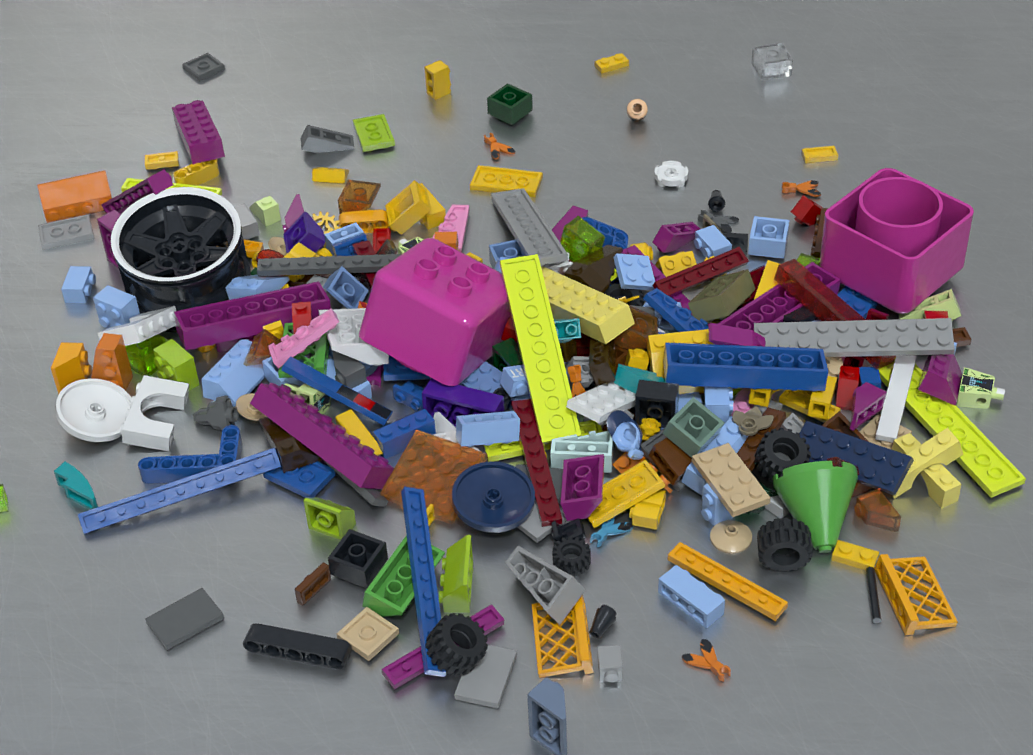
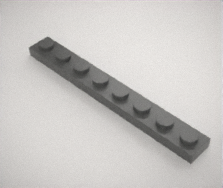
[257,254,402,276]

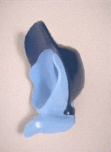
[607,410,644,460]

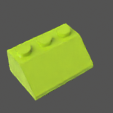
[439,535,473,613]

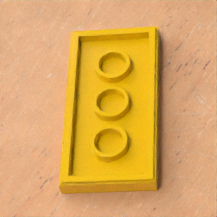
[470,165,543,197]
[587,460,666,528]

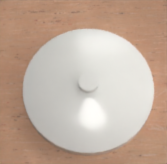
[55,379,132,442]

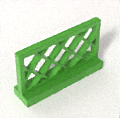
[278,323,330,378]

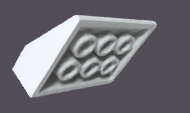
[319,308,389,366]

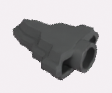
[193,395,239,432]

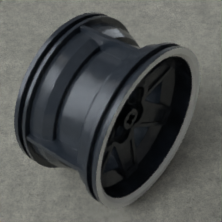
[111,187,251,333]

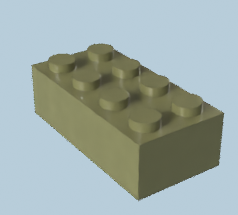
[688,269,755,324]

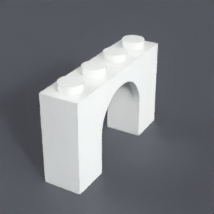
[98,306,176,346]
[120,375,189,452]

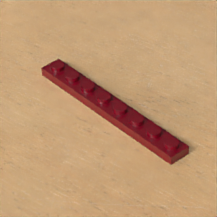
[511,398,562,527]

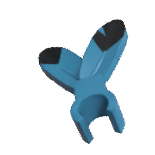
[590,516,633,547]

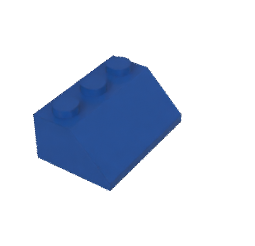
[370,409,436,459]

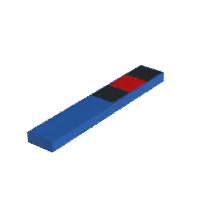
[281,356,393,425]

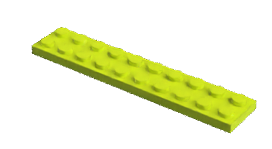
[499,254,581,444]
[872,356,1026,498]

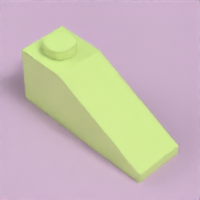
[899,289,961,321]

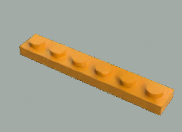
[667,542,788,621]

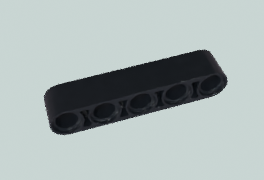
[243,623,352,669]

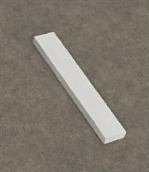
[875,355,917,443]

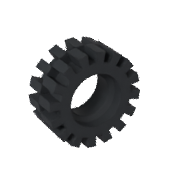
[552,536,591,576]

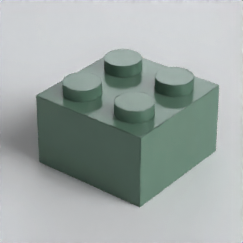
[663,397,725,458]

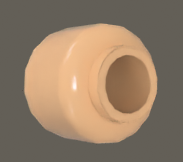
[627,99,648,121]

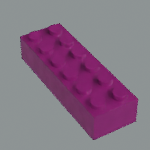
[172,100,225,164]

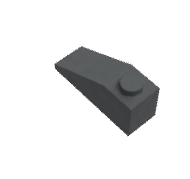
[300,125,354,153]
[332,350,367,389]

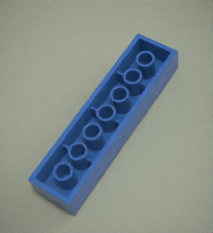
[663,343,828,392]

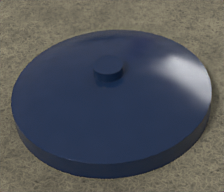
[452,461,535,533]

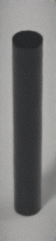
[866,567,881,623]

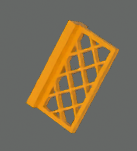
[874,554,958,635]
[532,594,594,678]

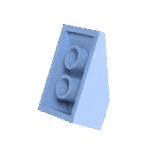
[225,275,290,300]

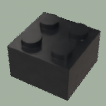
[635,380,679,428]
[328,529,388,588]

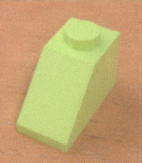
[250,196,281,226]

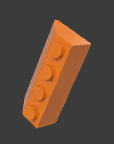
[37,170,112,223]

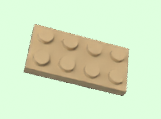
[692,443,770,517]

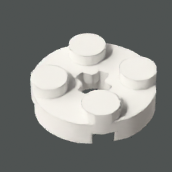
[654,161,688,187]

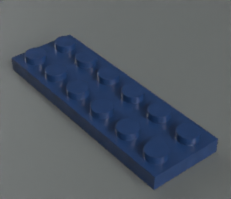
[799,421,914,495]

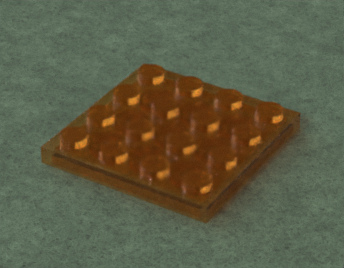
[380,429,488,524]

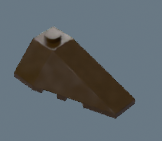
[564,245,623,293]
[259,417,322,473]

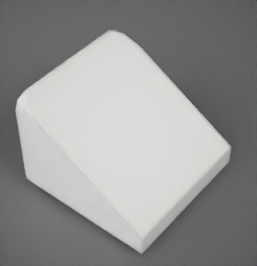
[765,496,789,519]

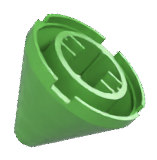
[773,461,858,553]

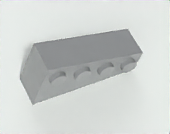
[505,546,586,625]

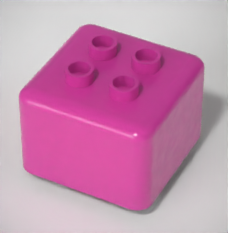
[819,168,974,314]
[359,238,511,386]

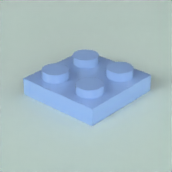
[613,254,655,291]

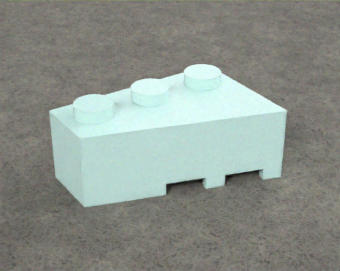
[550,431,614,473]

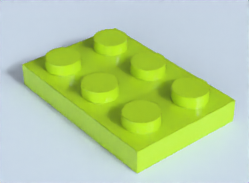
[353,114,395,152]

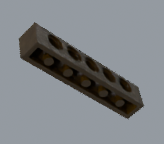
[589,337,616,385]

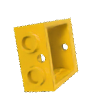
[385,180,431,235]

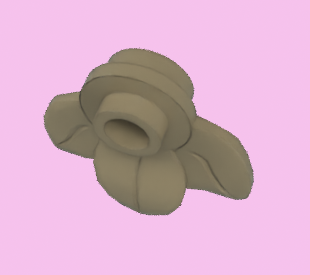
[732,406,774,436]

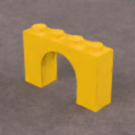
[749,376,837,420]

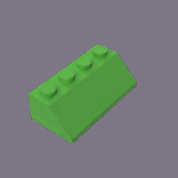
[362,535,445,617]

